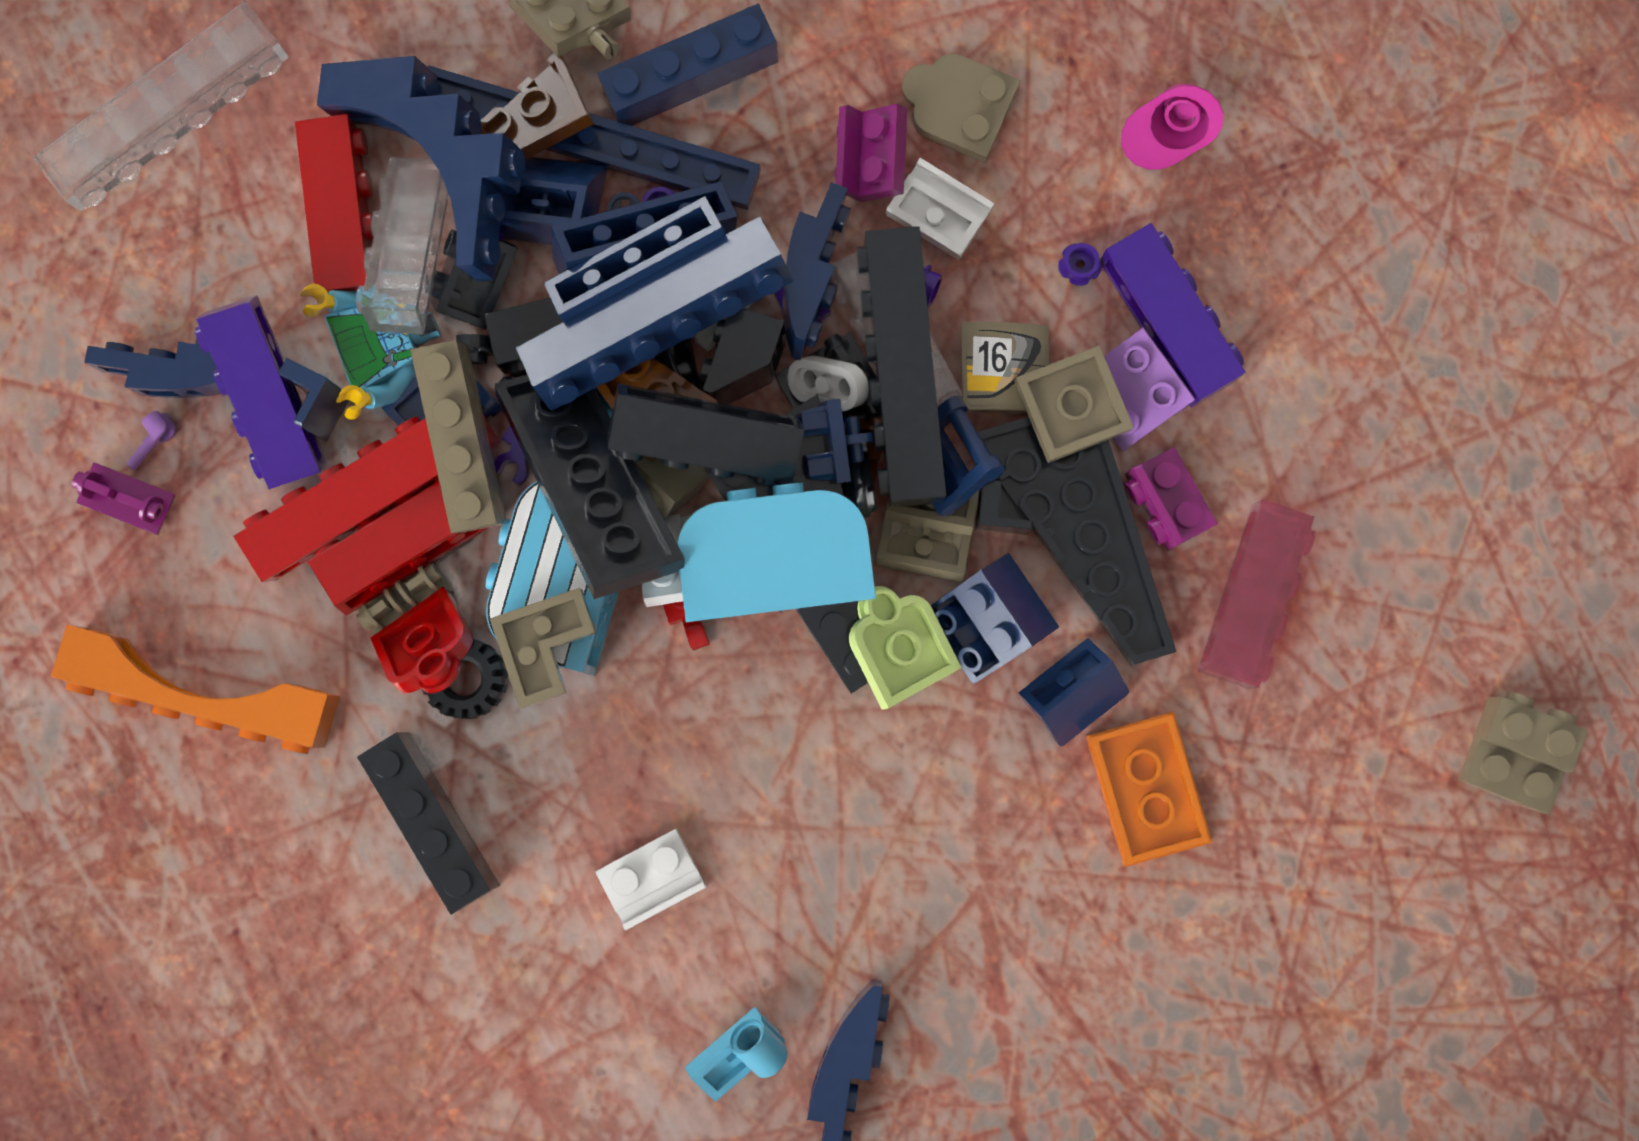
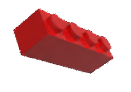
[295,114,383,295]
[307,476,489,616]

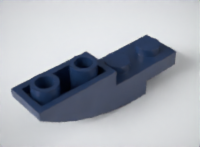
[782,182,851,361]
[84,338,221,398]
[807,979,890,1141]

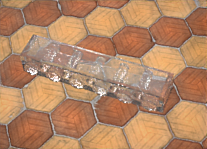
[32,0,289,212]

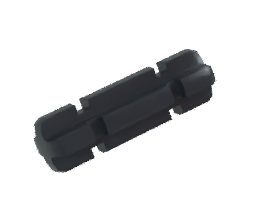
[846,443,877,518]

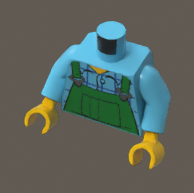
[299,284,441,420]

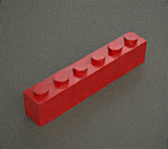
[233,414,501,582]

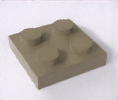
[1014,345,1134,463]

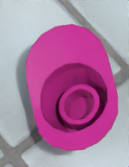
[1121,83,1224,170]

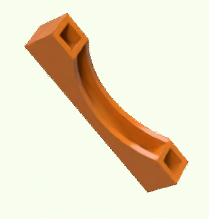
[51,625,340,754]

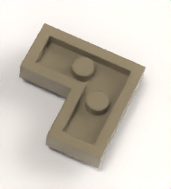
[490,588,597,709]

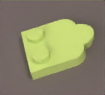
[849,586,962,710]

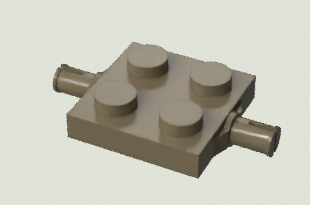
[509,0,631,60]

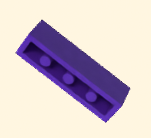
[1100,223,1246,408]
[195,295,326,490]

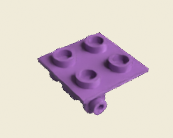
[1104,327,1196,451]

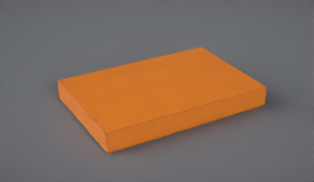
[1085,712,1213,867]

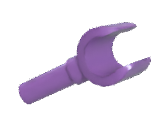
[126,411,176,470]

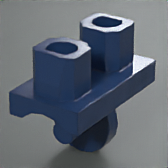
[797,399,875,485]

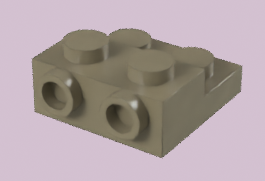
[1458,692,1588,815]

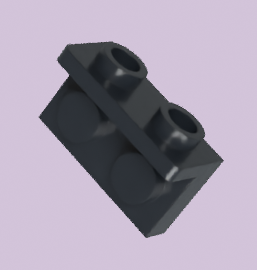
[427,229,518,330]

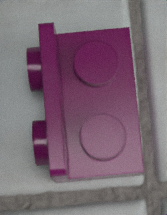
[835,103,908,202]
[1125,447,1217,551]

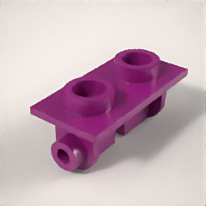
[72,462,176,535]

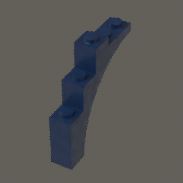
[317,56,526,281]

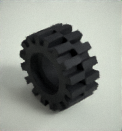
[422,639,508,719]

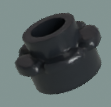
[456,334,494,364]

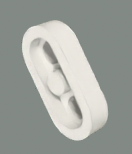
[787,356,869,411]

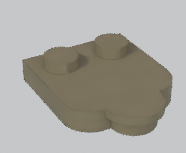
[902,53,1021,163]

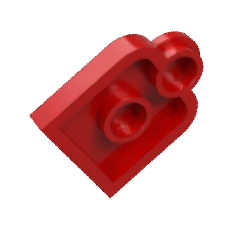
[370,586,473,693]

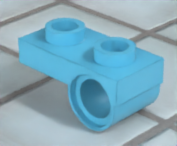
[684,1007,788,1102]

